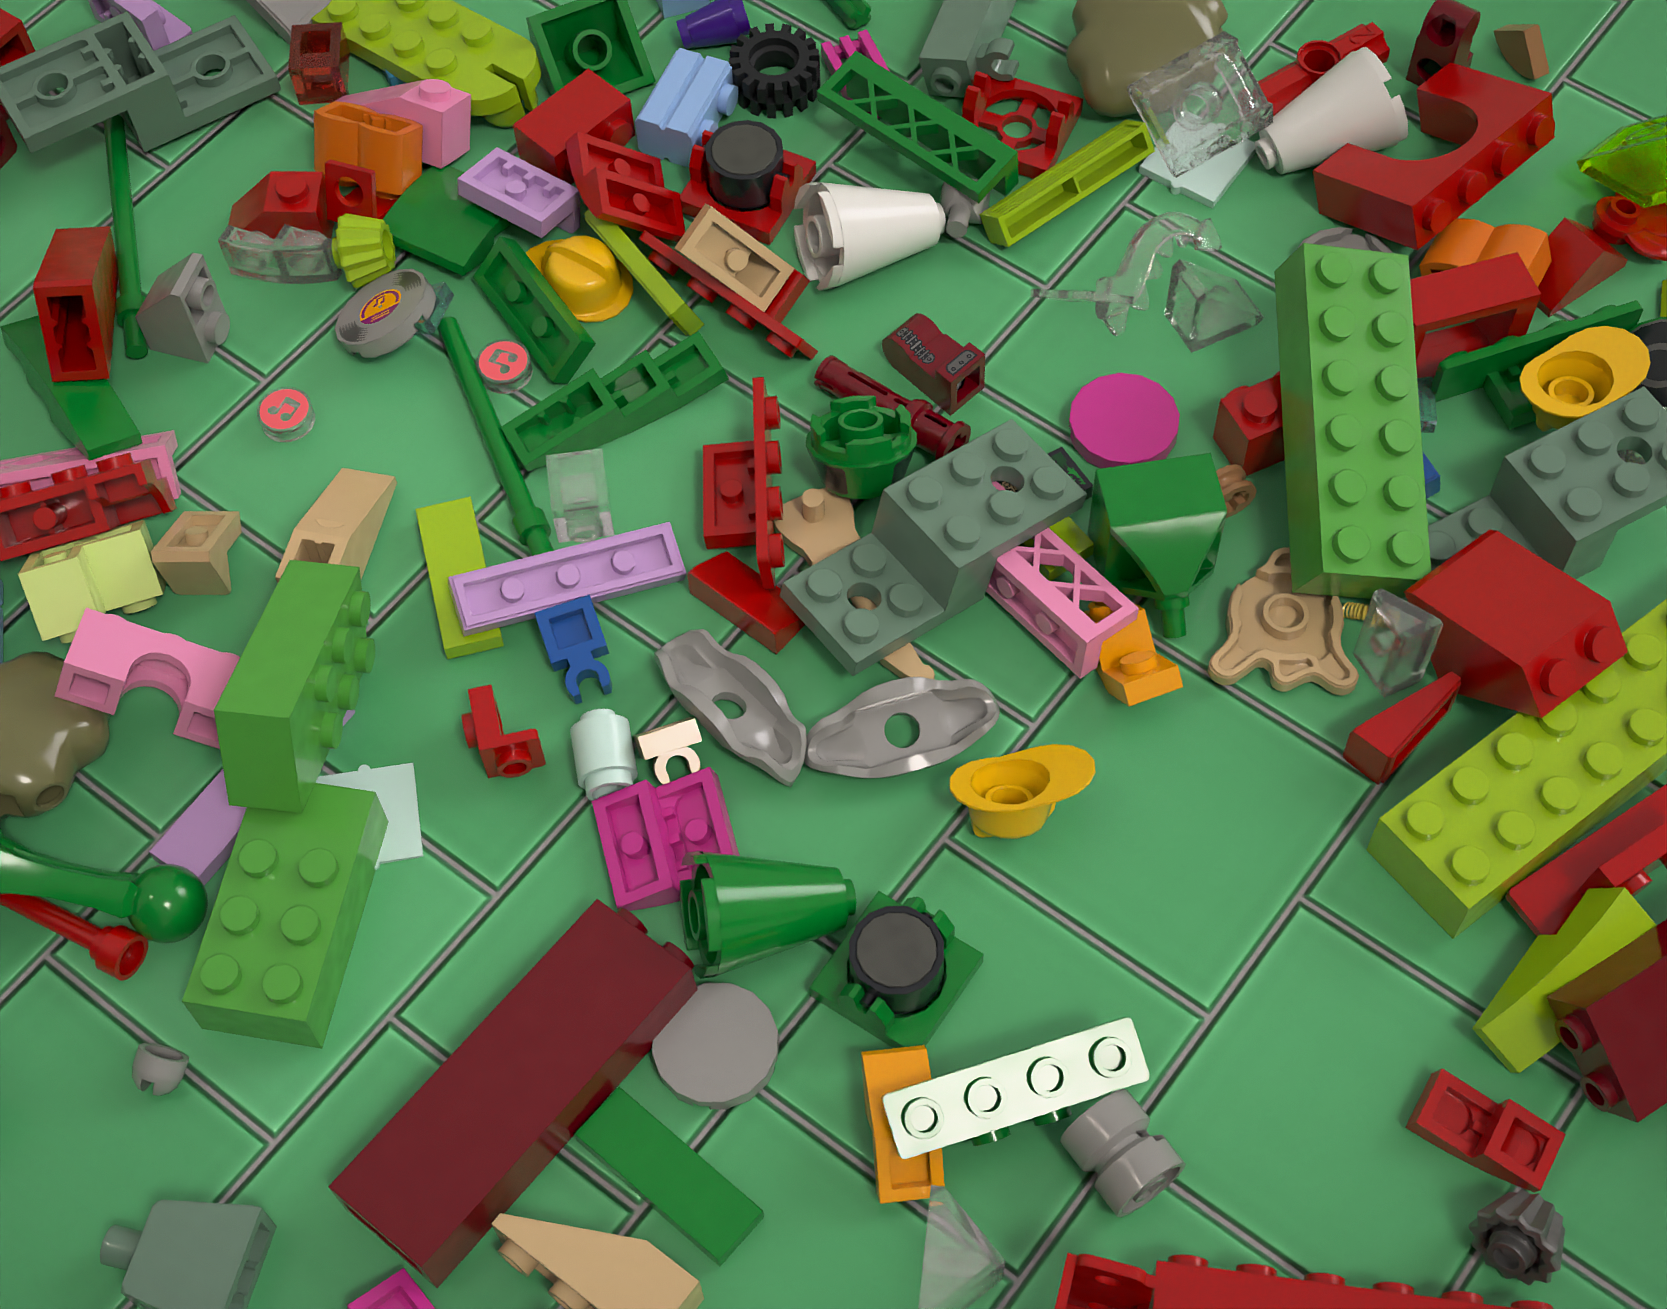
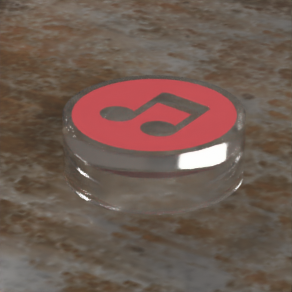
[476,339,533,394]
[257,387,315,442]

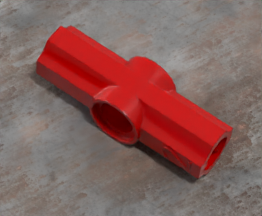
[1242,22,1390,128]

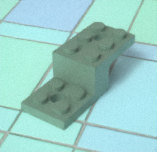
[0,11,281,153]
[1428,387,1667,579]
[780,419,1087,676]

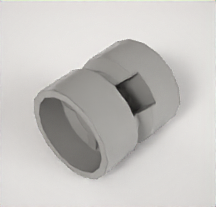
[1060,1089,1186,1217]

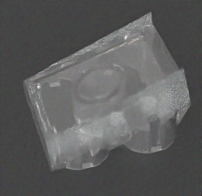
[1127,31,1273,178]

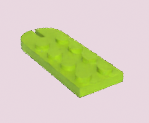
[311,0,541,128]

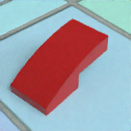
[1405,1068,1566,1193]

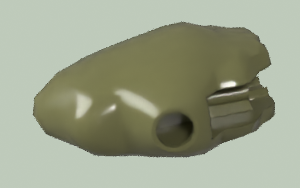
[1066,0,1228,117]
[0,651,111,821]

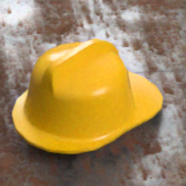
[526,235,633,323]
[1519,326,1651,432]
[950,744,1096,839]

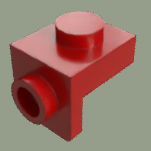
[461,684,546,778]

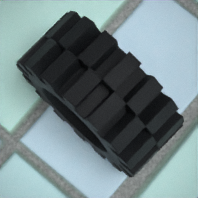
[729,23,821,119]

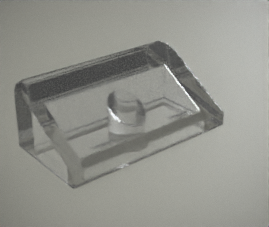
[1353,589,1444,698]

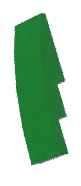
[0,315,143,461]
[501,331,729,471]

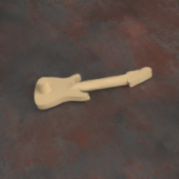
[774,488,935,680]

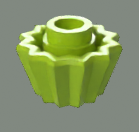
[331,213,396,289]

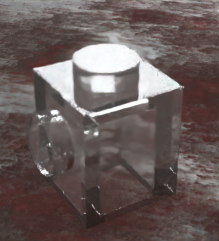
[546,448,615,543]

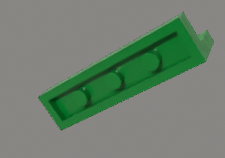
[816,51,1019,204]

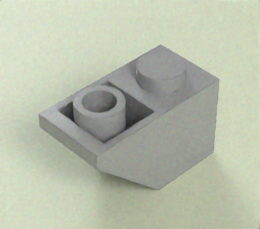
[135,253,230,363]

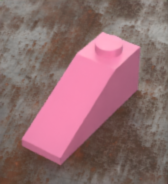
[313,79,471,169]

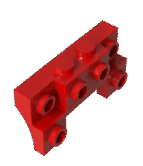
[0,452,177,561]

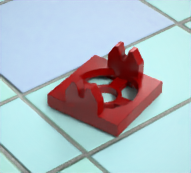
[962,71,1084,179]

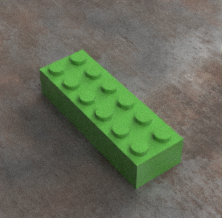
[1274,243,1431,601]

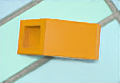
[1084,601,1183,707]
[861,1045,945,1204]

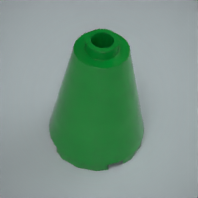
[679,851,856,979]

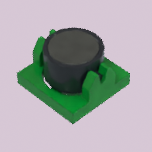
[809,891,984,1048]

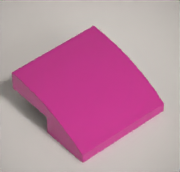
[592,767,740,911]

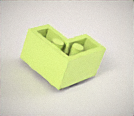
[18,520,166,643]

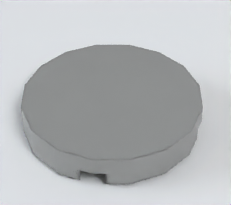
[652,983,779,1109]

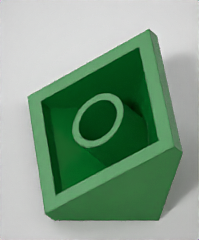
[526,0,656,96]

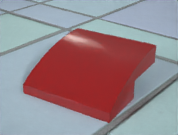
[565,131,685,242]

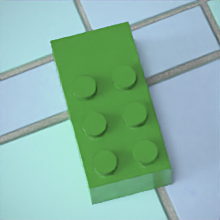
[214,560,375,813]
[182,783,389,1049]

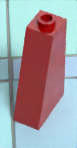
[33,226,118,382]

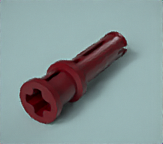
[814,355,971,461]

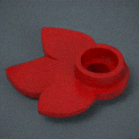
[1592,186,1667,261]

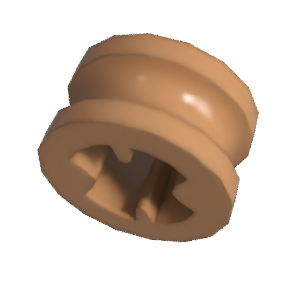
[1216,464,1257,518]

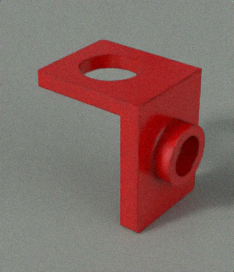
[324,159,398,222]

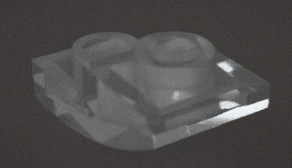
[218,224,342,284]

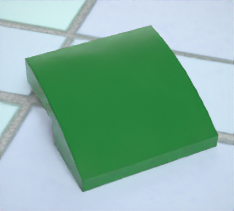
[383,165,513,276]

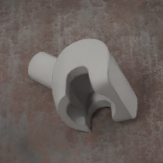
[940,179,990,238]

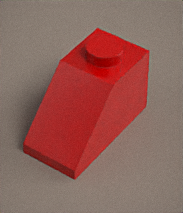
[224,171,334,253]

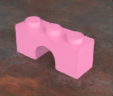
[55,608,240,749]

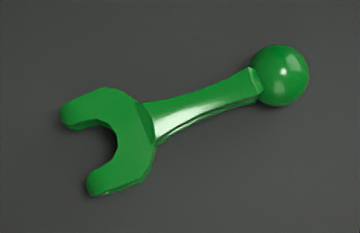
[0,828,208,943]

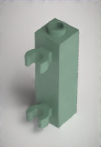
[919,0,1019,98]

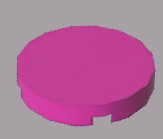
[1069,373,1180,468]

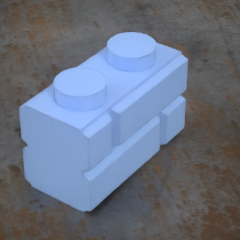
[635,48,739,168]

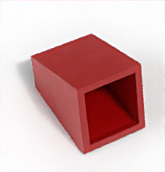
[1404,529,1628,718]

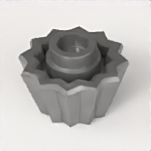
[1469,1189,1565,1286]

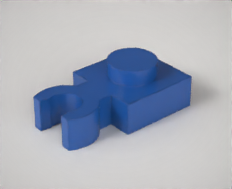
[534,594,612,704]

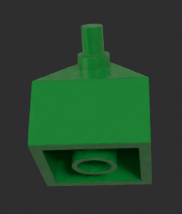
[1088,453,1227,638]

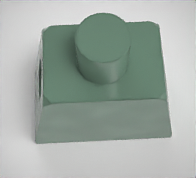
[100,1200,277,1309]

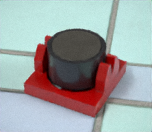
[680,120,816,245]

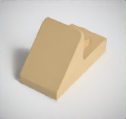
[674,203,795,312]
[151,511,242,595]

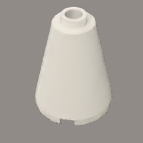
[1255,47,1408,174]
[794,182,946,291]

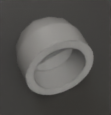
[132,1043,189,1096]

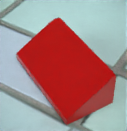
[687,551,805,655]

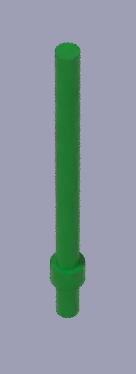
[103,115,148,359]
[437,317,554,556]

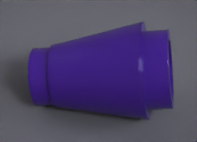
[676,0,751,50]

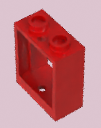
[1410,252,1541,388]

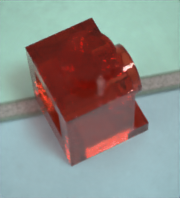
[288,22,350,105]

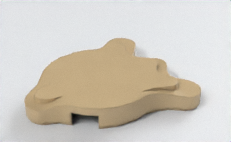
[1207,547,1359,696]

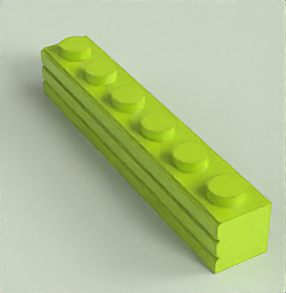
[979,120,1155,247]

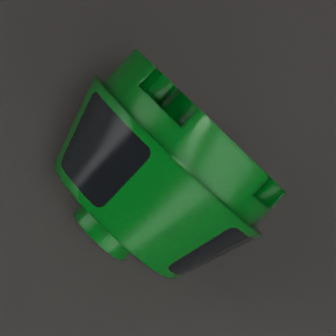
[806,396,917,499]

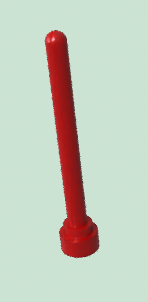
[0,893,148,981]

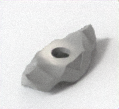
[654,629,807,787]
[804,677,1000,778]

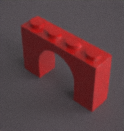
[1313,62,1555,250]

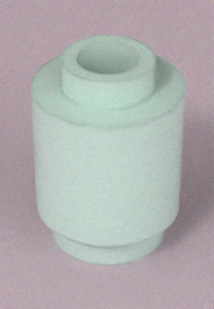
[570,709,638,801]

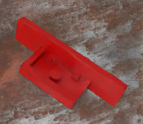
[638,230,818,360]
[703,377,785,589]
[1506,784,1667,936]

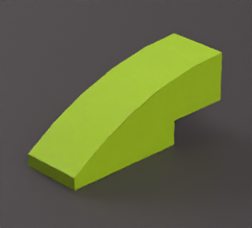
[1472,887,1657,1073]

